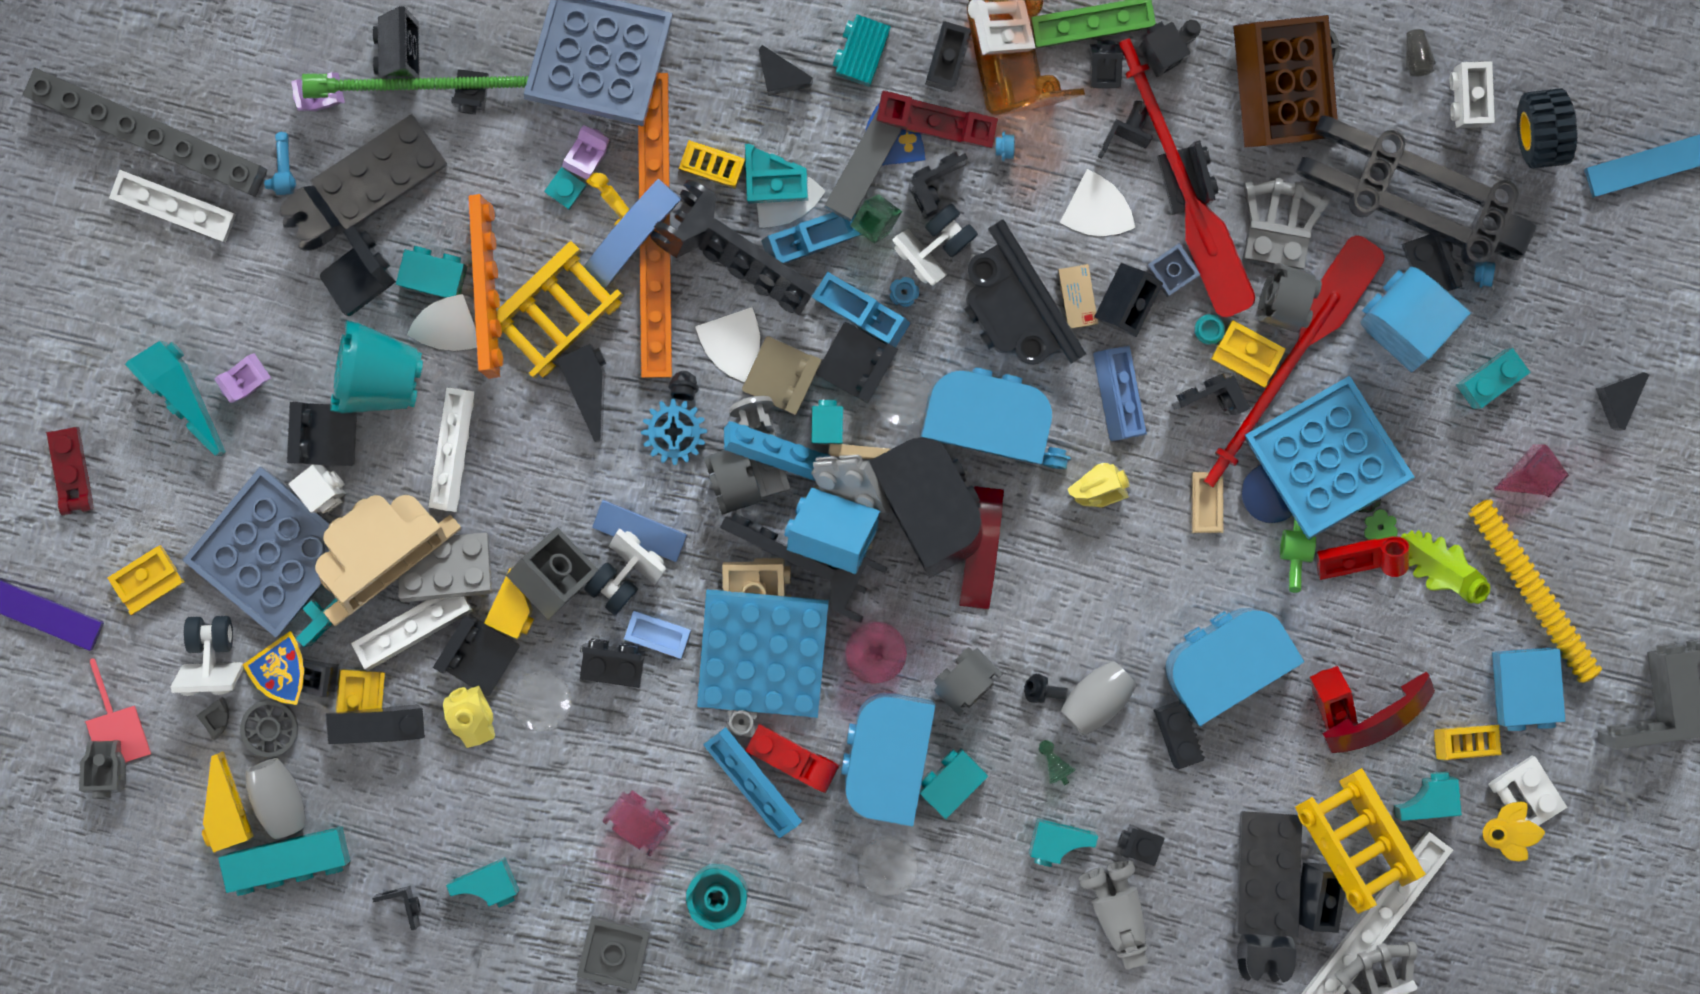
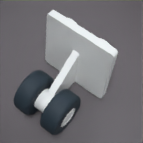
[892,204,978,286]
[584,529,666,615]
[171,616,243,696]

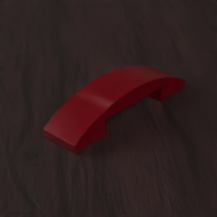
[876,90,998,148]
[959,486,1004,609]
[1322,671,1435,753]

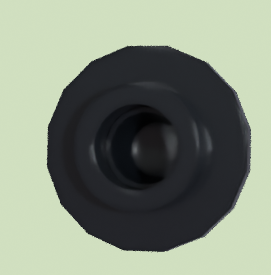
[1024,673,1068,703]

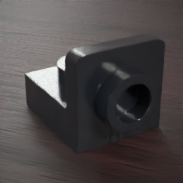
[1090,40,1123,88]
[451,69,489,115]
[1117,824,1165,866]

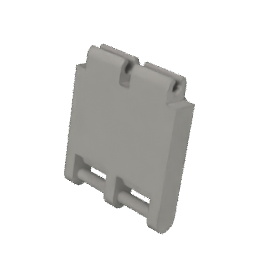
[812,455,890,513]

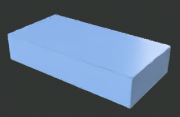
[624,610,691,659]

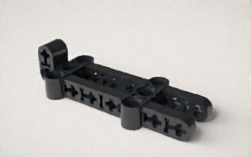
[1296,115,1537,267]

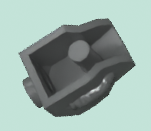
[79,740,126,799]

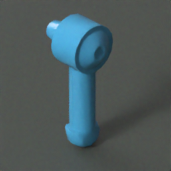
[264,132,296,195]

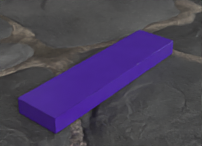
[0,579,104,651]

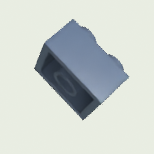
[1146,243,1201,297]

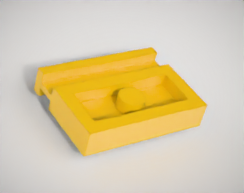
[1211,320,1286,388]
[107,545,185,615]
[336,669,385,712]

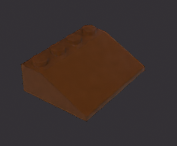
[1233,15,1338,148]

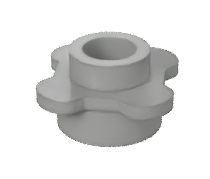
[726,710,757,738]

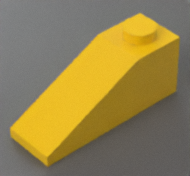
[202,751,254,852]

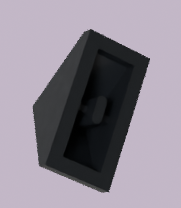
[759,45,813,96]
[1596,372,1650,431]
[301,659,339,698]

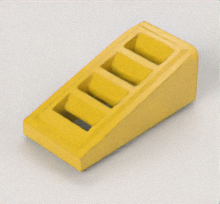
[678,140,746,189]
[1434,725,1501,760]

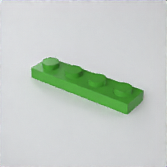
[1031,0,1156,49]

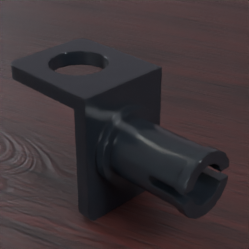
[1097,101,1153,159]

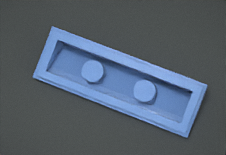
[1093,346,1147,441]
[592,500,688,562]

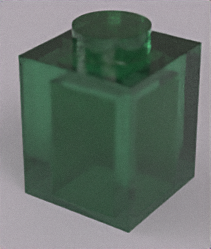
[850,194,903,243]

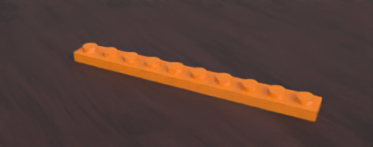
[638,73,672,378]

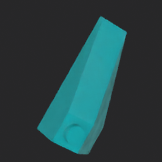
[125,341,226,456]

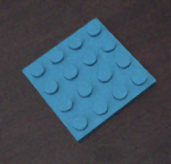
[1245,376,1415,540]
[697,589,829,718]

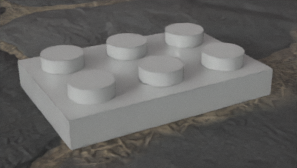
[398,532,492,602]

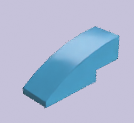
[761,212,863,264]
[812,272,910,348]

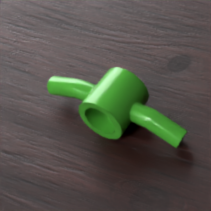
[1280,518,1316,593]

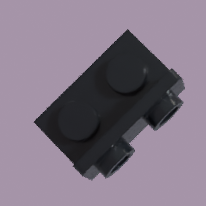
[1402,234,1464,292]

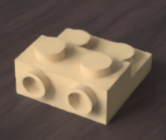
[722,558,792,597]

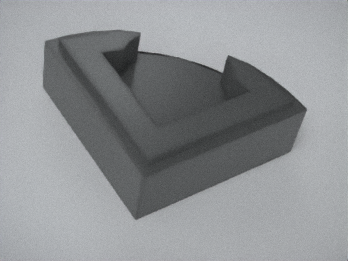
[196,697,229,740]

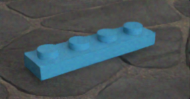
[724,421,838,481]
[703,727,802,838]

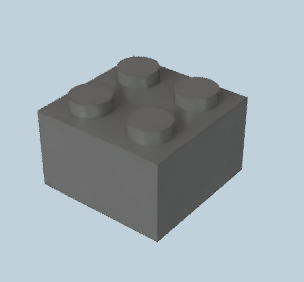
[506,527,599,619]

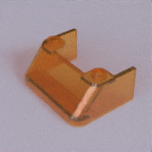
[967,0,1085,115]

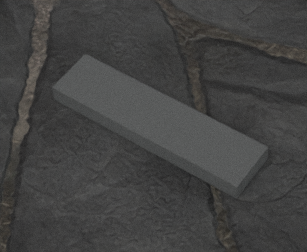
[824,110,902,222]

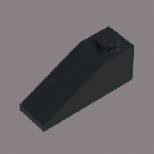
[557,344,607,443]
[326,704,425,744]

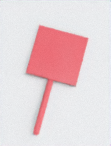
[85,659,151,762]

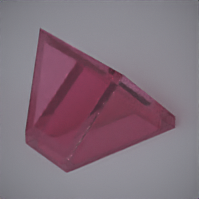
[1493,444,1569,498]

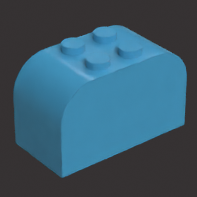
[1360,267,1471,373]
[920,367,1052,465]
[1165,608,1305,726]
[841,692,936,827]

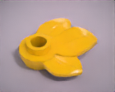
[1483,802,1545,862]

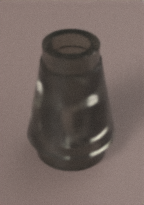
[1406,29,1436,77]

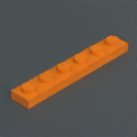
[468,194,503,379]

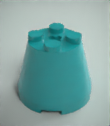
[330,321,423,413]

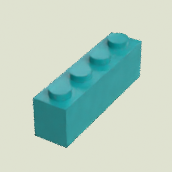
[218,826,351,896]

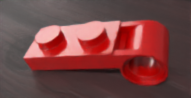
[1316,536,1409,580]
[745,724,839,793]

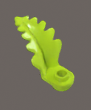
[1401,530,1491,604]

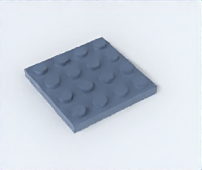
[524,0,673,126]
[183,466,330,638]

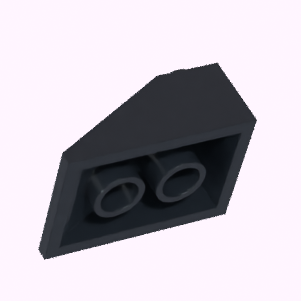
[373,6,420,80]

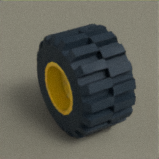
[1517,88,1578,169]

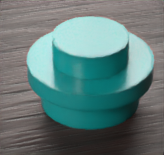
[1194,314,1225,345]

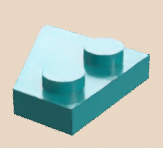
[745,144,809,204]

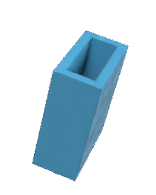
[784,487,880,574]
[1492,647,1565,731]

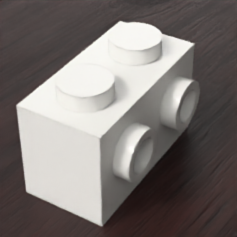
[1449,61,1495,128]
[289,465,346,514]

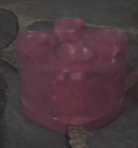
[845,621,907,684]
[601,789,672,857]

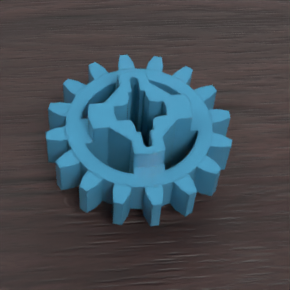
[641,399,708,465]

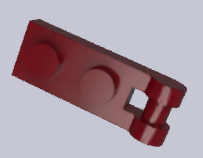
[46,427,94,516]

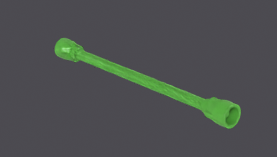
[302,73,528,99]

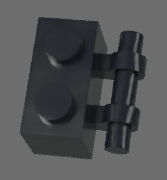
[1139,20,1201,77]

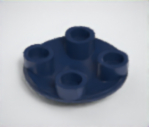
[1242,465,1292,523]

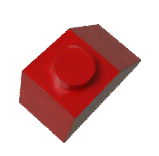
[1309,666,1358,730]

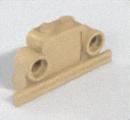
[316,495,462,626]

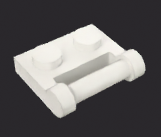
[968,0,1035,55]
[1488,755,1567,825]

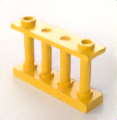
[497,241,624,379]
[1294,768,1426,914]

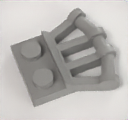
[1243,178,1330,269]
[1334,941,1418,994]

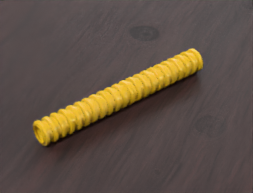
[1468,499,1602,683]

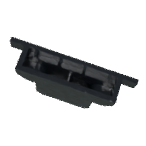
[964,219,1086,365]

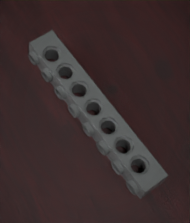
[22,67,267,197]

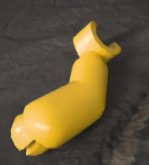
[586,172,630,226]

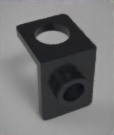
[372,886,421,931]

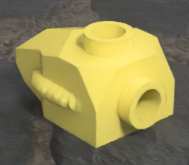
[1068,463,1130,508]
[443,686,495,748]

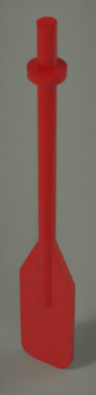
[1119,38,1255,317]
[1203,235,1384,488]

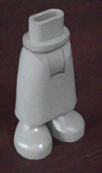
[1078,861,1148,969]

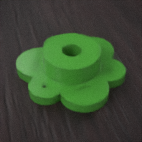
[1364,509,1398,540]

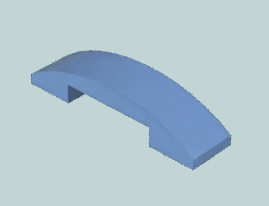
[584,179,681,290]

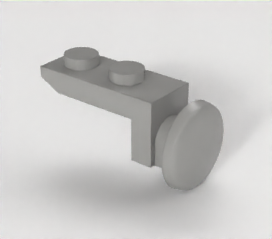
[729,396,791,498]

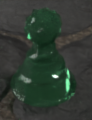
[1038,740,1076,785]

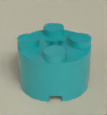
[686,864,748,930]

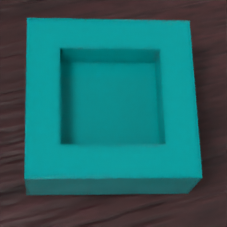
[544,167,587,210]

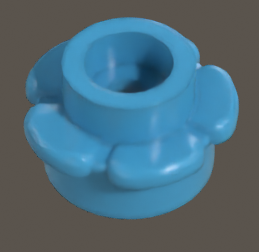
[996,131,1015,161]
[1474,261,1496,288]
[890,277,919,307]
[1043,447,1071,469]

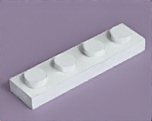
[109,170,236,243]
[429,387,475,512]
[351,596,473,671]

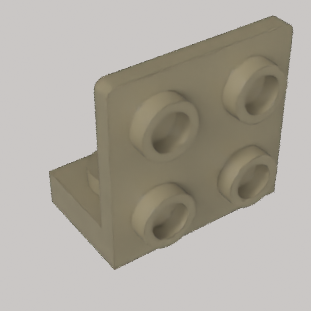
[742,336,822,416]

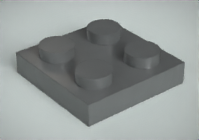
[577,916,651,991]

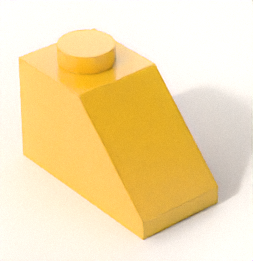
[484,567,535,639]

